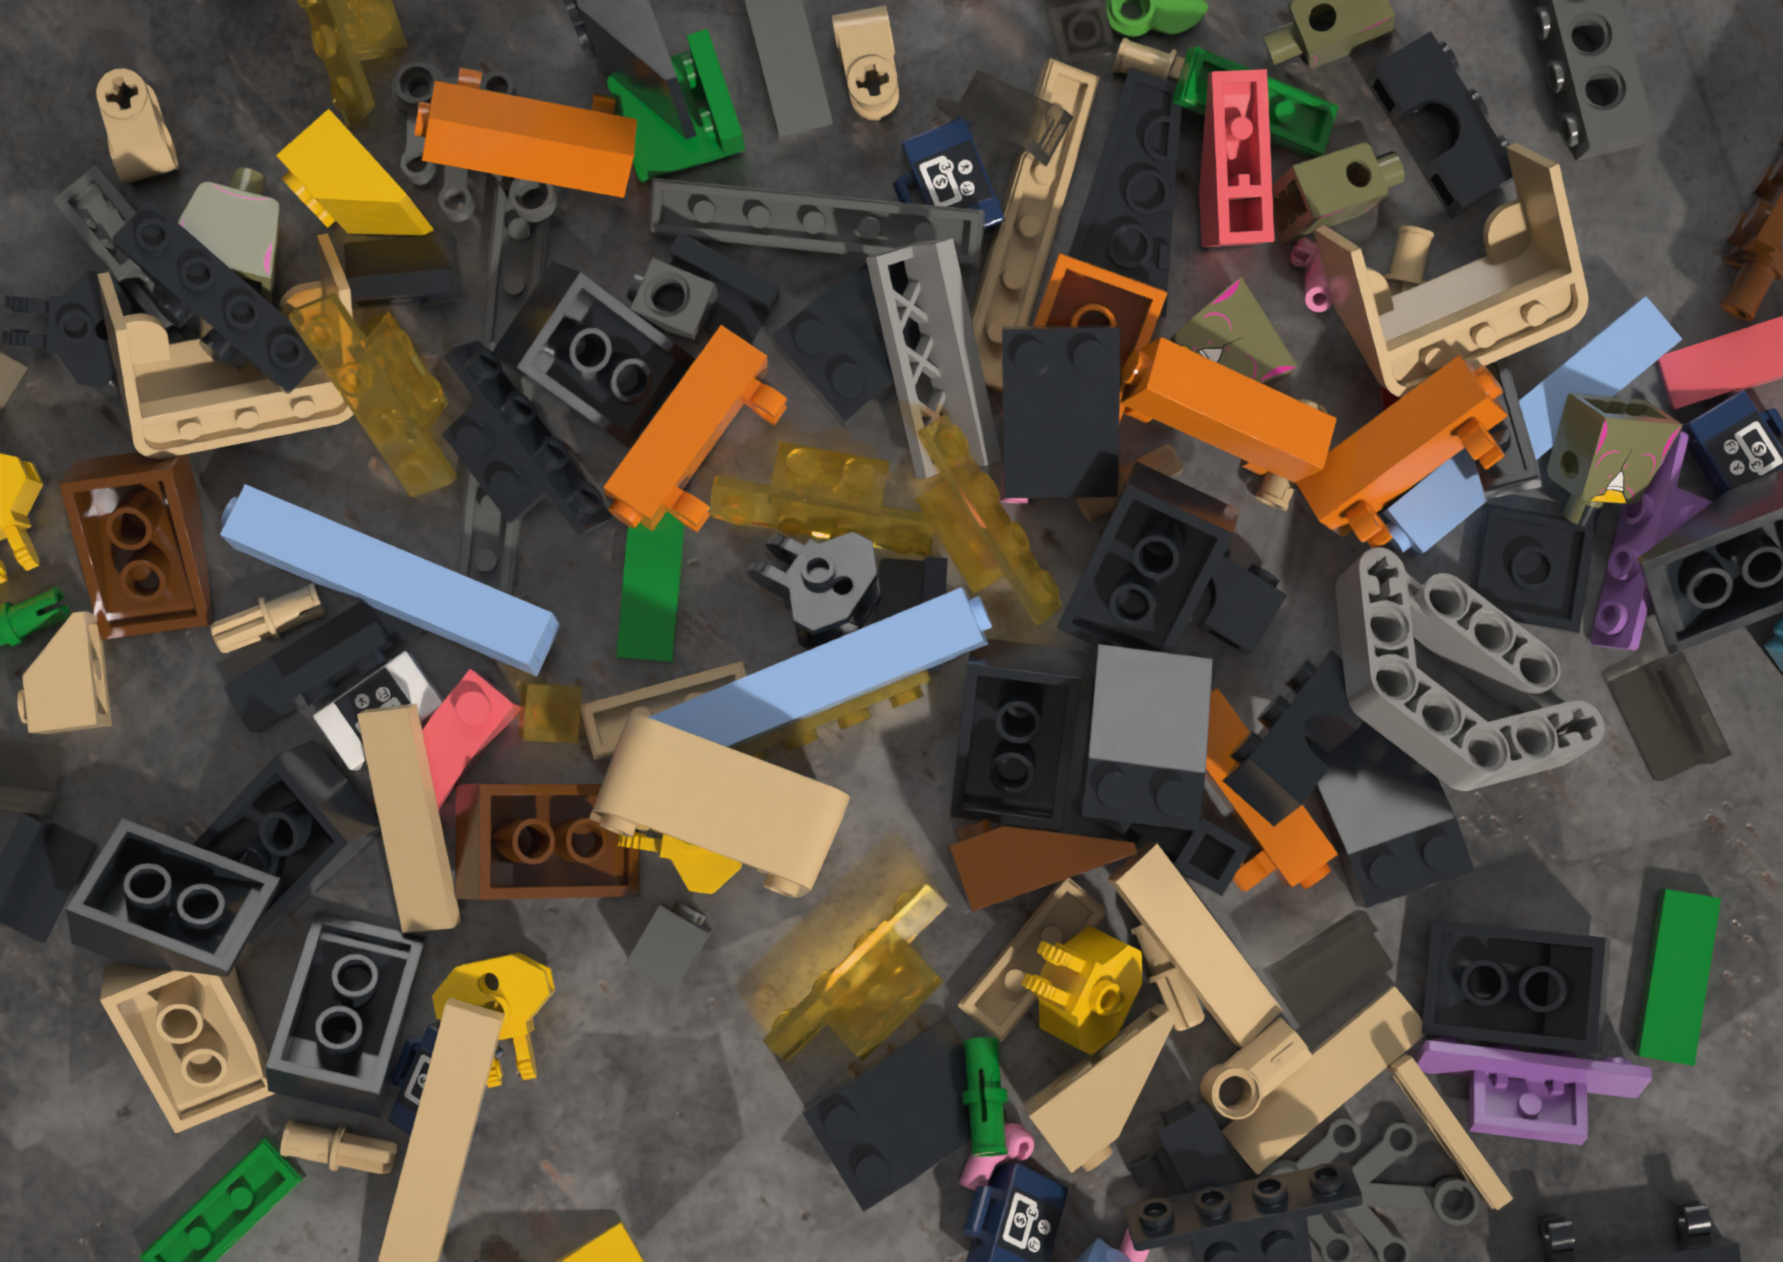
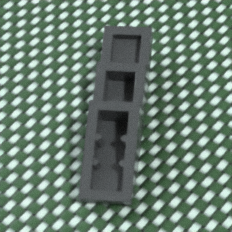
[743,0,833,137]
[52,165,201,343]

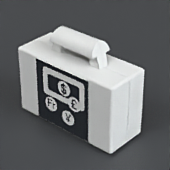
[313,651,445,770]

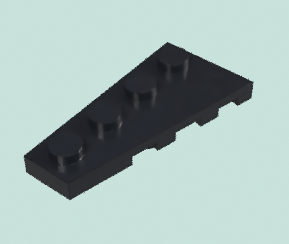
[1068,68,1182,318]

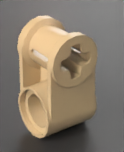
[831,5,899,120]
[96,68,179,184]

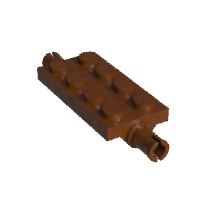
[1720,133,1783,322]

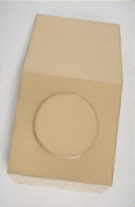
[17,611,112,734]

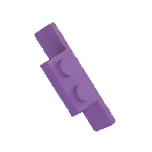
[1590,431,1713,651]
[1414,1036,1652,1145]

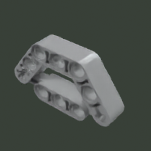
[1335,547,1605,791]

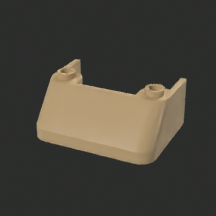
[1313,143,1589,397]
[97,233,360,459]
[589,714,850,898]

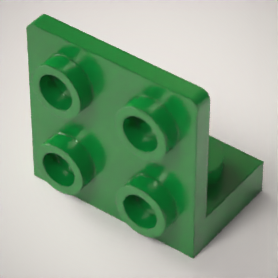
[607,28,746,183]

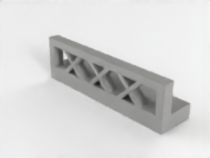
[866,238,1002,478]

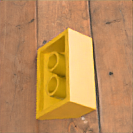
[276,109,435,237]

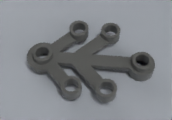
[391,61,557,222]
[1257,1116,1480,1262]

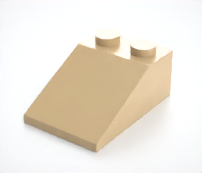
[100,961,275,1133]
[1023,1002,1176,1173]

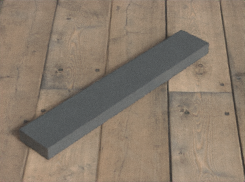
[648,178,986,267]

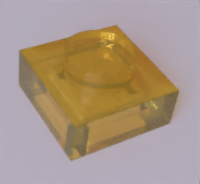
[518,682,583,743]

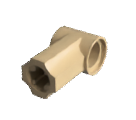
[1200,1017,1313,1120]

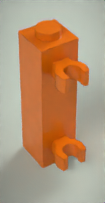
[414,68,637,198]
[603,325,787,533]
[1120,337,1337,483]
[1296,355,1508,548]
[1205,688,1338,892]

